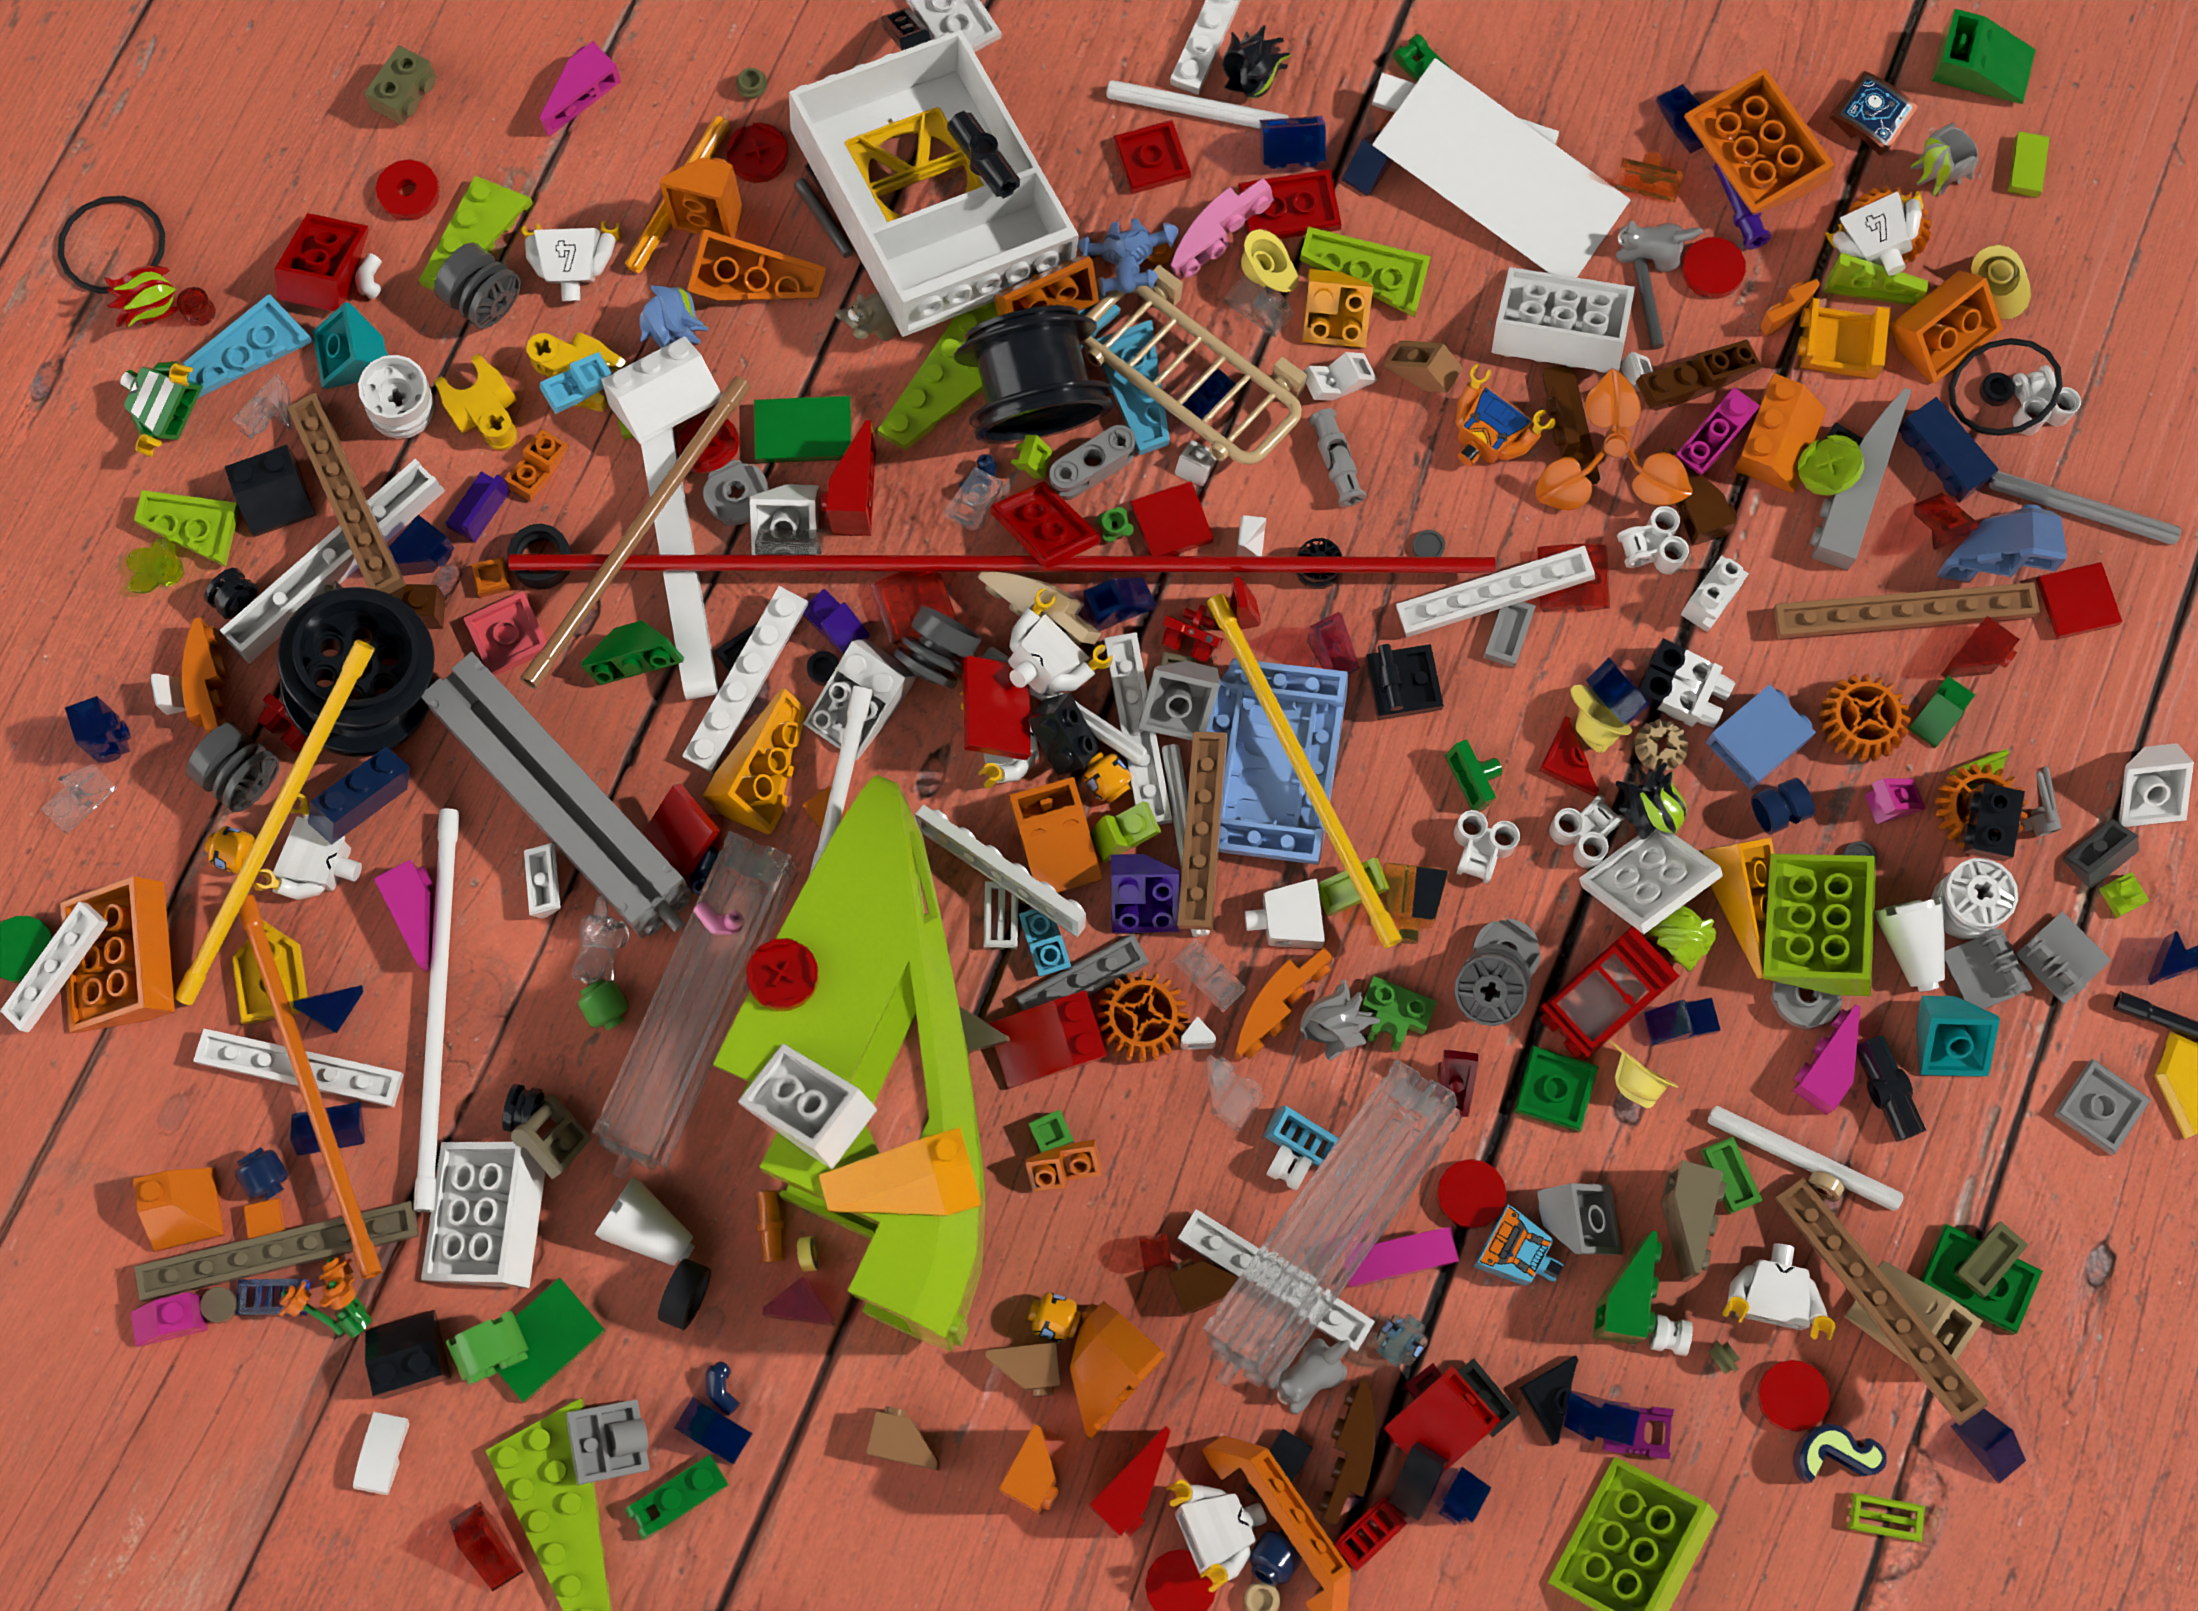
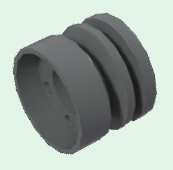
[434,242,521,329]
[894,605,982,689]
[186,723,279,812]
[1454,944,1531,1026]

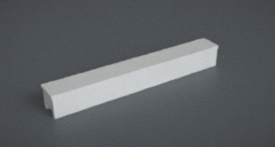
[220,459,445,664]

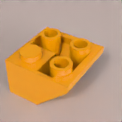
[1302,269,1373,348]

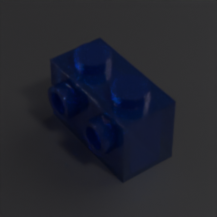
[1260,116,1326,169]
[65,696,131,763]

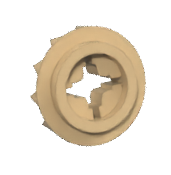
[1634,719,1689,771]

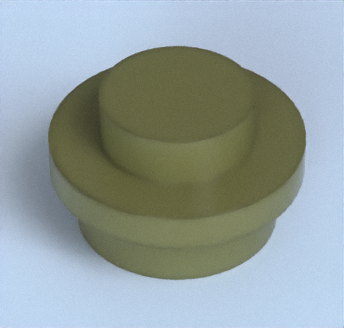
[736,68,767,99]
[1708,1340,1740,1374]

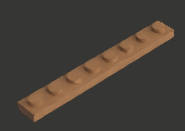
[287,393,406,594]
[1773,582,2040,639]
[1775,1178,1989,1426]

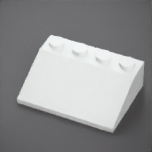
[1491,267,1635,373]
[421,1142,545,1288]

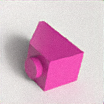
[131,1292,207,1347]

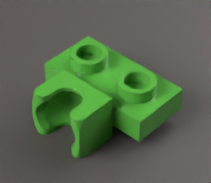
[1360,976,1437,1052]

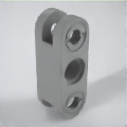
[1050,425,1135,500]

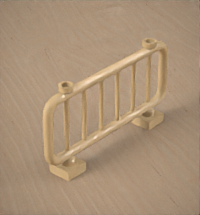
[1081,265,1307,465]

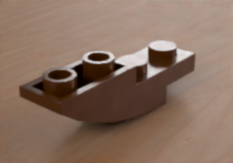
[1635,340,1762,408]
[1318,1379,1375,1526]

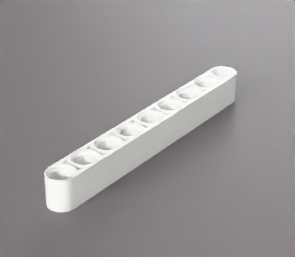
[641,428,719,700]

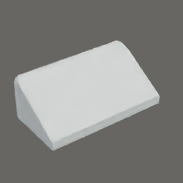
[524,843,561,918]

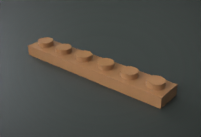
[1177,731,1228,930]

